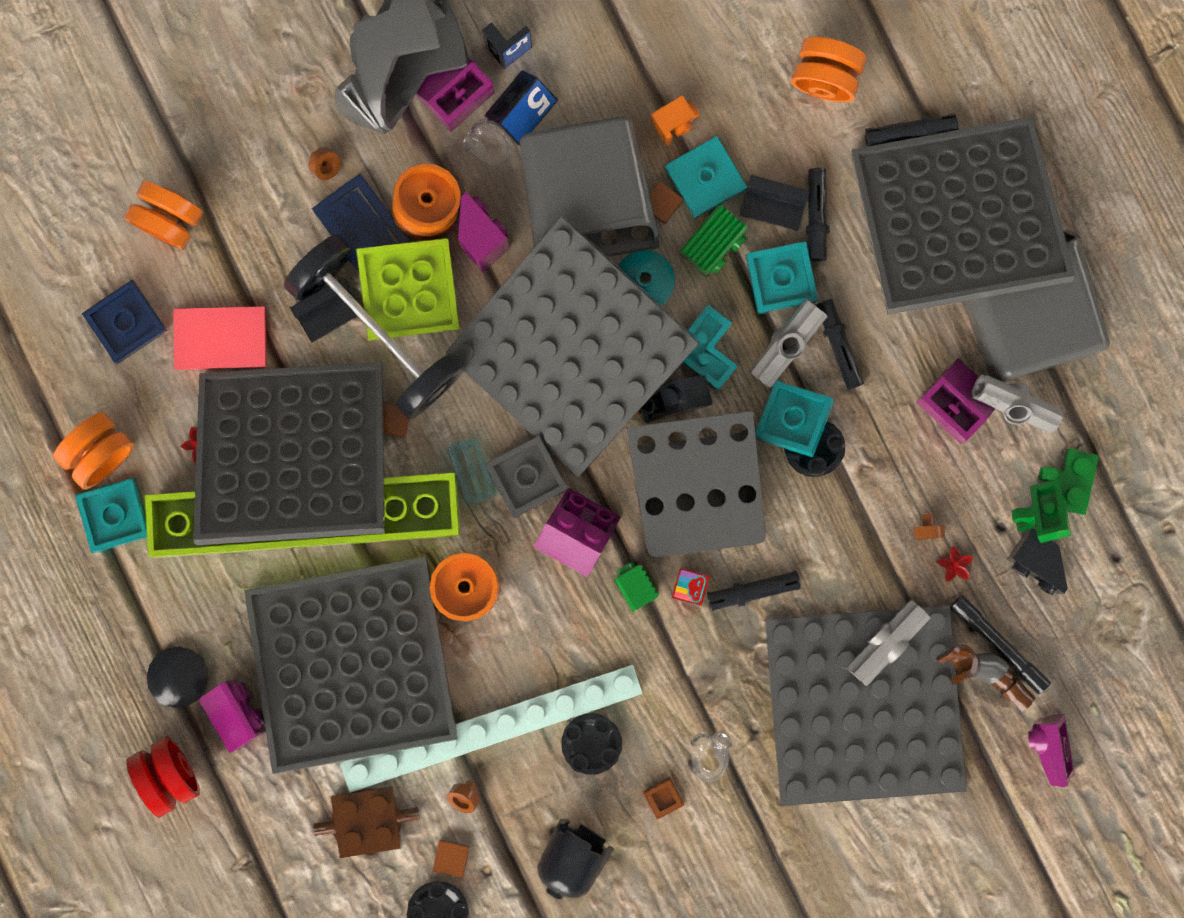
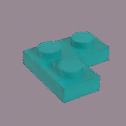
[683,305,738,391]

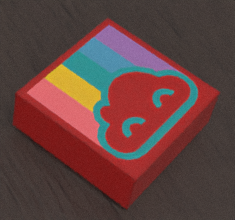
[672,568,710,606]

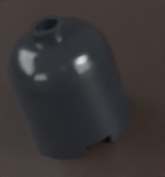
[537,819,614,900]

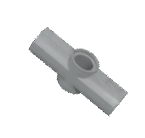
[748,299,828,388]
[971,374,1063,433]
[846,600,931,686]

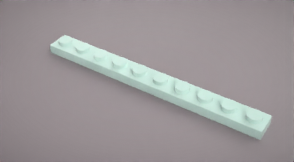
[340,664,643,793]

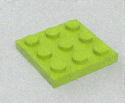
[356,238,459,341]

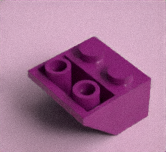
[415,58,495,133]
[458,192,510,272]
[916,358,995,444]
[534,488,621,577]
[199,679,266,753]

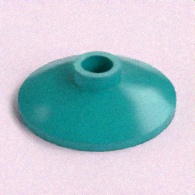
[619,250,675,306]

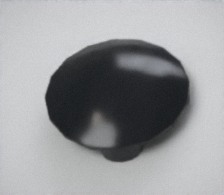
[784,421,846,477]
[147,646,208,708]
[561,713,622,775]
[406,881,469,918]

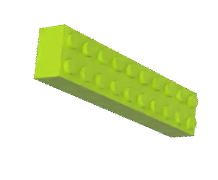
[145,473,461,558]

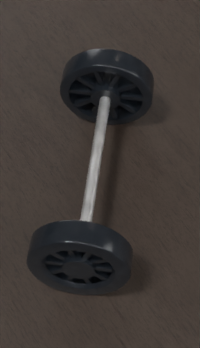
[284,235,465,419]

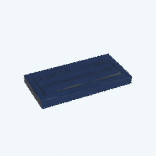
[311,173,412,273]

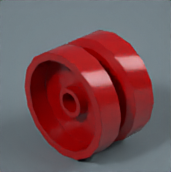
[126,736,200,818]

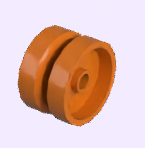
[791,37,867,103]
[392,163,461,241]
[123,180,204,250]
[53,412,134,490]
[429,553,500,622]

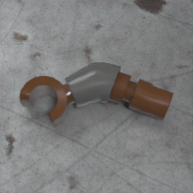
[936,644,1035,712]

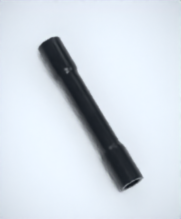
[950,594,1051,695]

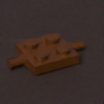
[313,786,420,858]

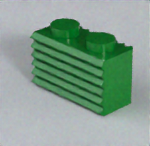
[679,204,748,277]
[614,561,659,612]

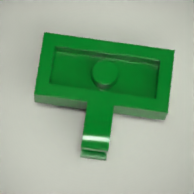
[1038,448,1099,515]
[1011,479,1071,543]

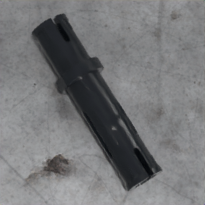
[865,113,958,147]
[806,168,830,261]
[816,299,864,390]
[707,570,801,612]

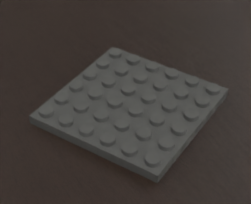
[851,116,1075,315]
[445,216,701,477]
[193,362,385,545]
[244,556,458,774]
[764,606,967,806]

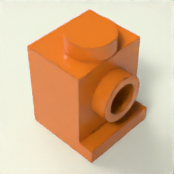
[651,95,700,146]

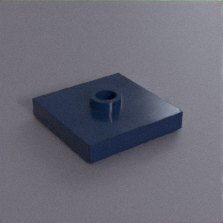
[82,280,168,365]

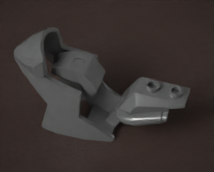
[334,0,469,134]

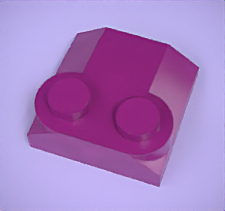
[1028,714,1075,787]

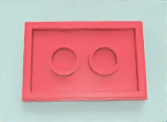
[174,306,267,370]

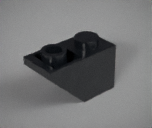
[641,375,713,423]
[1007,528,1068,596]

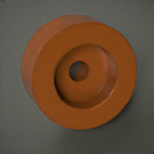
[308,147,341,180]
[913,514,945,540]
[447,780,480,813]

